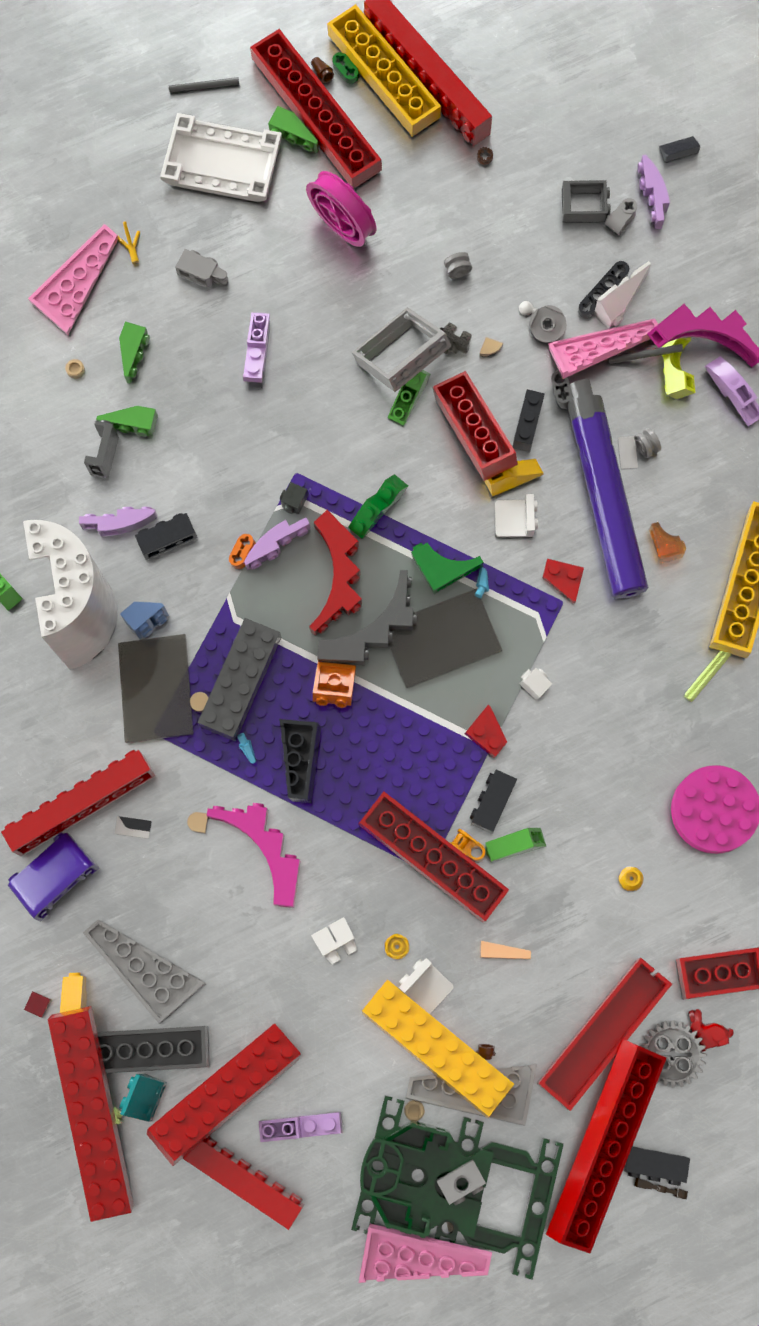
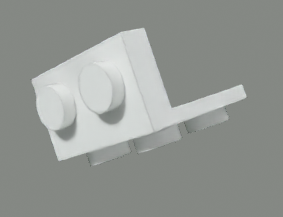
[495,494,538,537]
[399,958,454,1014]

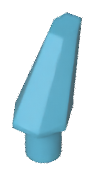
[475,567,489,598]
[237,733,256,764]

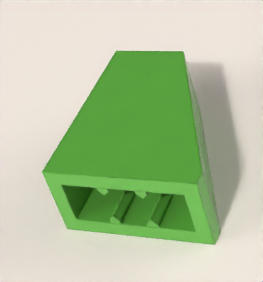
[485,828,547,861]

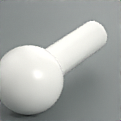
[519,301,551,321]

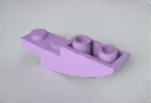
[638,155,670,229]
[243,312,270,383]
[704,356,759,426]
[79,507,157,536]
[244,518,311,570]
[258,1112,343,1142]

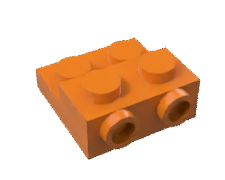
[313,662,356,708]

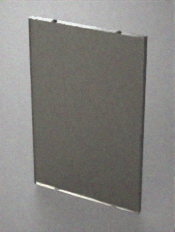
[389,588,503,689]
[118,634,194,743]

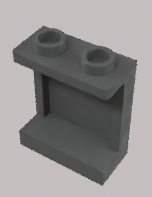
[84,420,119,478]

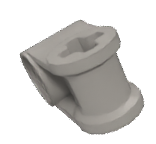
[605,198,637,235]

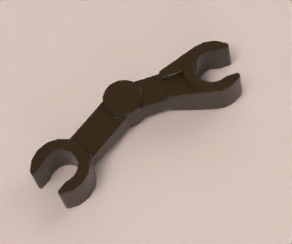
[634,1178,688,1200]

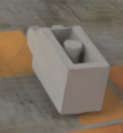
[175,249,228,287]

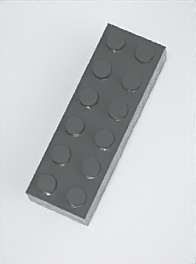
[198,618,282,742]
[97,1026,209,1073]

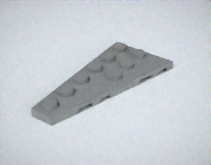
[83,920,206,1024]
[406,1064,537,1126]

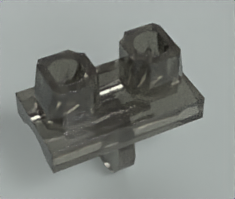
[440,322,472,355]

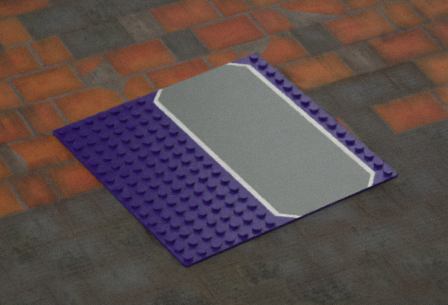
[154,473,563,861]

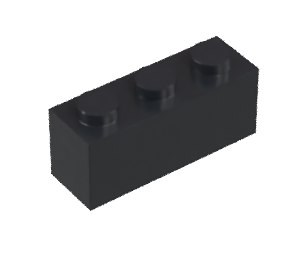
[512,389,545,452]
[135,513,198,560]
[470,769,517,834]
[623,1146,690,1186]

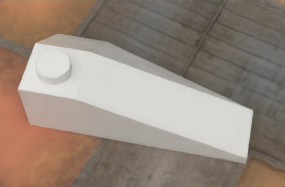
[594,261,651,329]

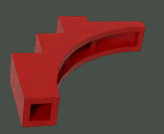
[309,510,362,636]

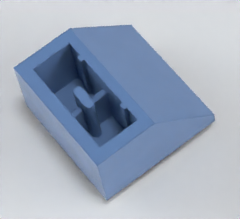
[120,601,169,640]

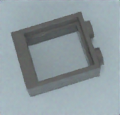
[561,180,611,222]

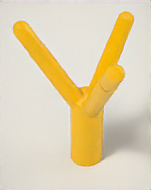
[118,221,140,264]

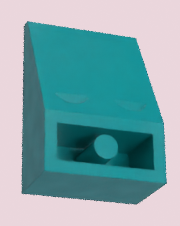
[119,1074,167,1122]

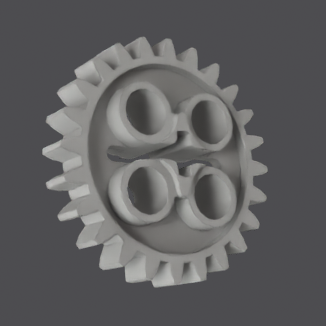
[641,1020,707,1088]

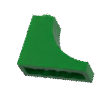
[411,542,484,594]

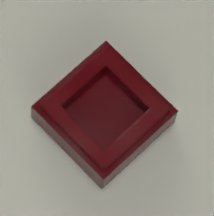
[24,991,52,1018]

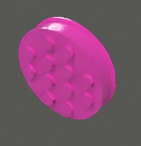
[306,171,377,247]
[671,765,759,854]

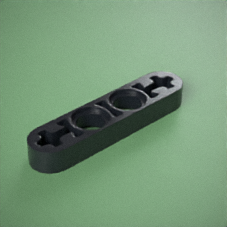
[578,261,630,319]

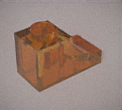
[649,522,686,564]

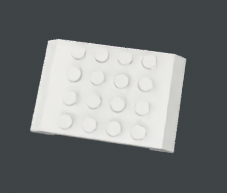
[160,113,282,202]

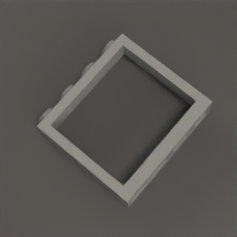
[352,307,451,392]

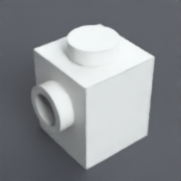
[519,668,552,700]

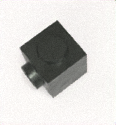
[280,482,308,514]

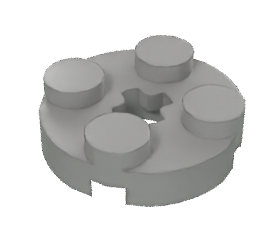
[529,305,567,343]

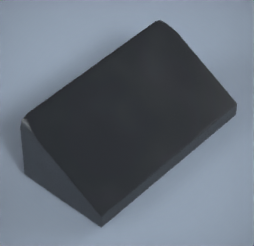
[659,136,700,162]

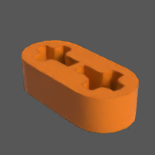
[229,534,256,569]

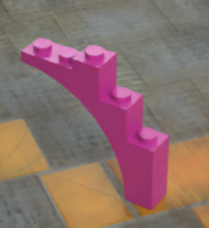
[647,303,759,368]
[207,803,301,908]

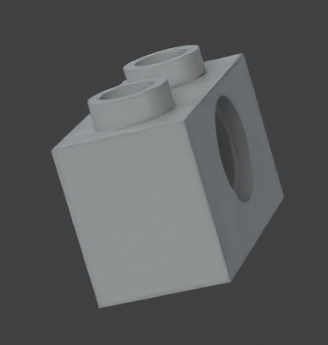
[436,1159,486,1206]

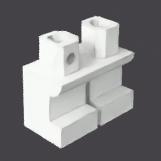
[311,917,357,965]

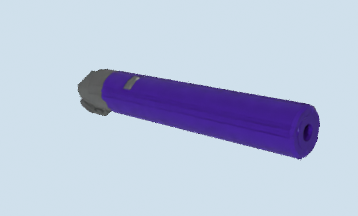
[551,370,649,598]

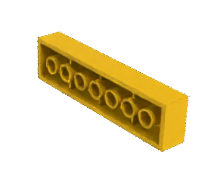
[327,4,441,137]
[710,501,759,658]
[362,979,514,1118]

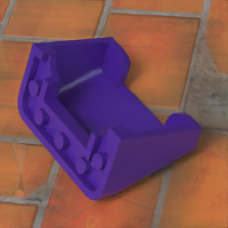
[8,832,99,922]

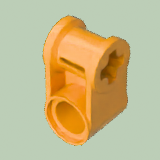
[449,829,485,863]

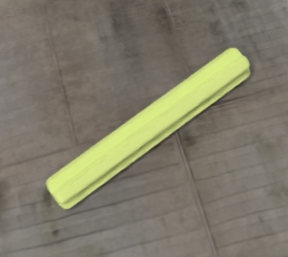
[684,651,732,702]

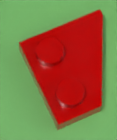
[542,559,584,604]
[464,705,507,758]

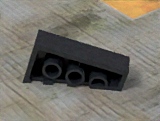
[279,719,322,803]

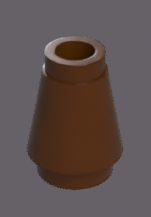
[311,57,334,83]

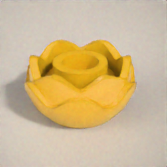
[619,867,644,891]
[385,934,409,959]

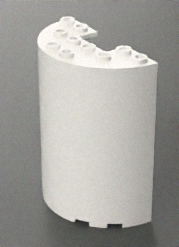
[23,520,117,669]

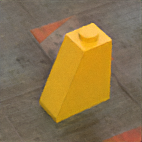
[60,973,87,1013]

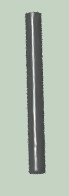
[168,77,240,93]
[608,344,683,364]

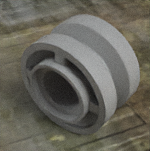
[444,252,473,278]
[634,428,661,458]

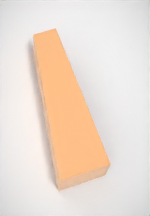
[480,941,531,959]

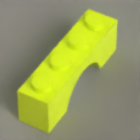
[662,337,695,399]

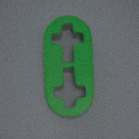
[332,52,359,84]

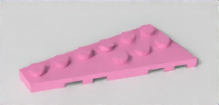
[28,224,118,335]
[548,319,658,379]
[359,1223,492,1283]

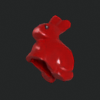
[689,1009,734,1052]

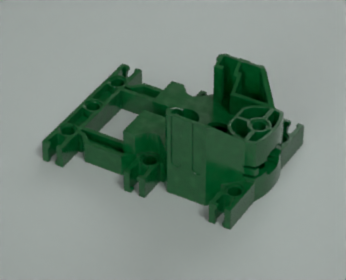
[351,1095,564,1280]

